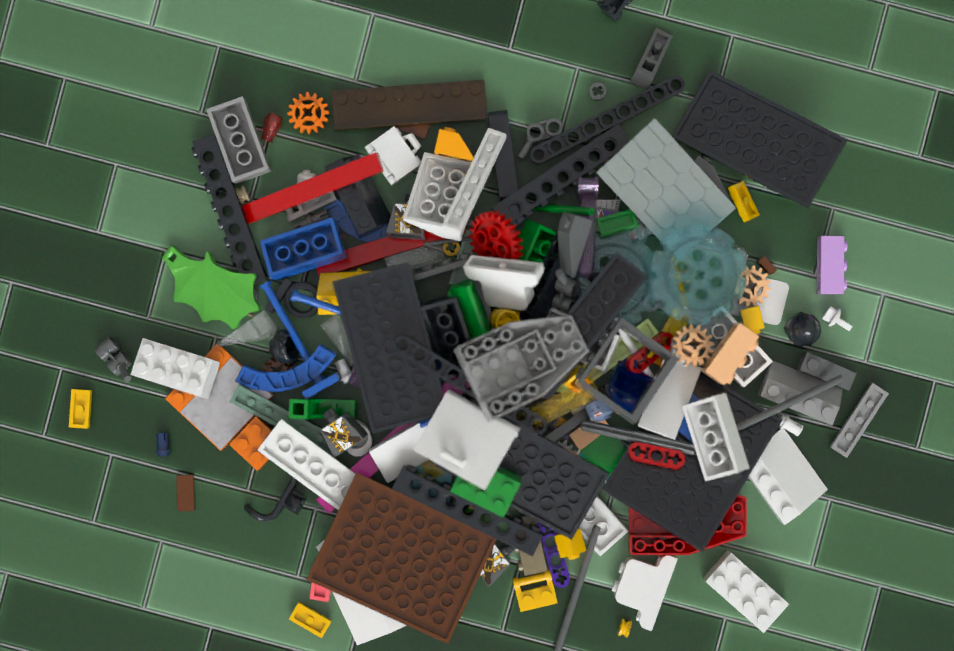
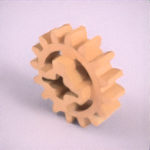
[729,265,771,307]
[671,324,714,367]

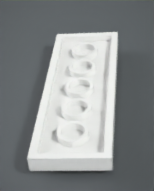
[258,418,355,510]

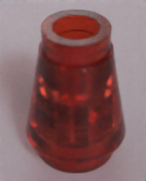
[261,113,283,143]

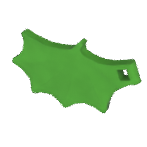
[162,245,261,329]

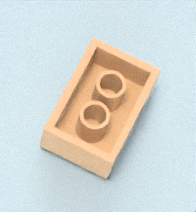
[700,323,759,385]

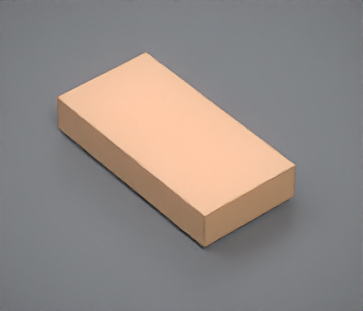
[568,418,608,450]

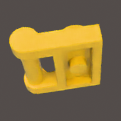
[512,569,558,612]

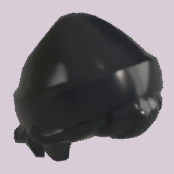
[784,312,821,347]
[269,329,300,363]

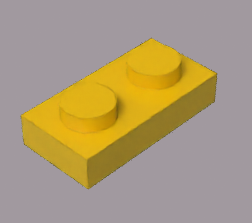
[728,181,759,222]
[69,389,92,429]
[289,602,332,638]

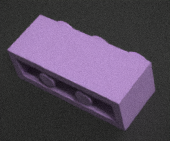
[817,236,847,295]

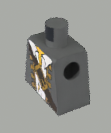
[387,194,426,240]
[321,408,368,458]
[480,542,515,587]

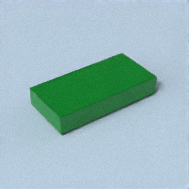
[596,209,639,238]

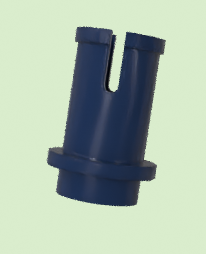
[155,433,171,457]

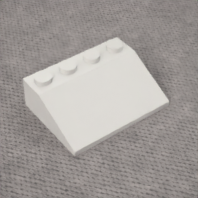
[403,152,472,242]
[748,428,828,525]
[333,592,407,645]

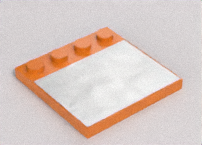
[165,343,274,451]

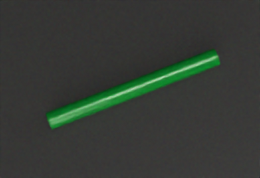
[531,203,594,216]

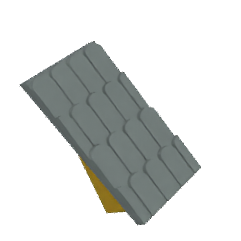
[596,119,736,260]

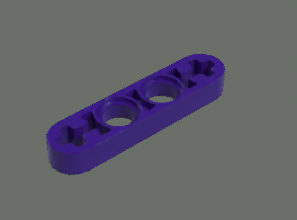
[537,521,570,588]

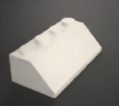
[682,393,749,481]

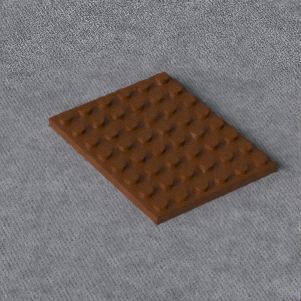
[306,472,497,644]

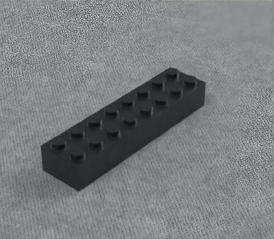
[543,252,648,400]

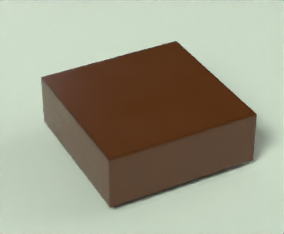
[756,256,777,275]

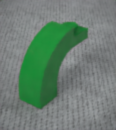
[289,398,357,420]

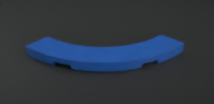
[323,199,388,243]
[235,344,337,392]

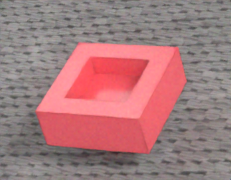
[310,582,331,602]

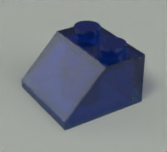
[607,360,653,413]

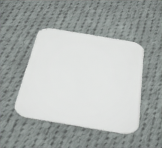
[727,273,789,325]

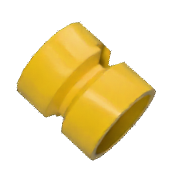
[489,307,520,330]

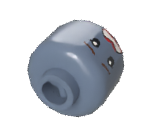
[585,395,613,423]

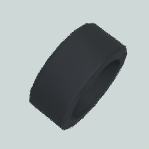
[284,282,318,318]

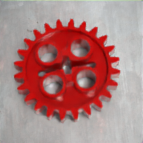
[469,210,524,261]

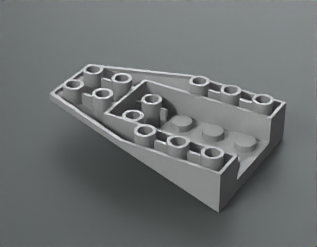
[454,316,589,422]

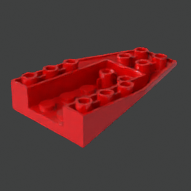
[628,495,747,555]

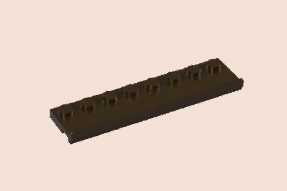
[332,80,487,131]

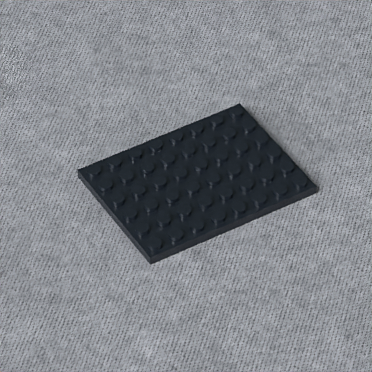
[601,372,782,553]

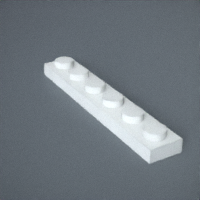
[442,128,507,235]

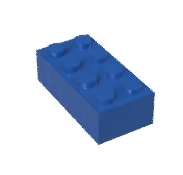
[260,217,348,281]

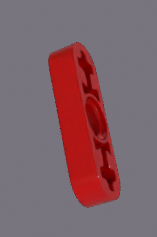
[626,331,674,373]
[628,442,685,469]

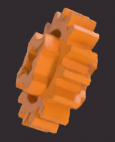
[287,92,330,135]

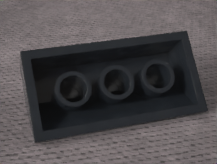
[324,154,391,239]
[421,296,472,379]

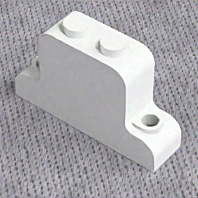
[463,255,544,310]
[611,555,678,631]

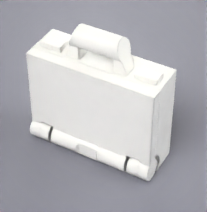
[365,127,422,186]

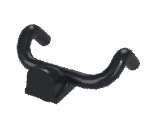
[244,476,307,522]

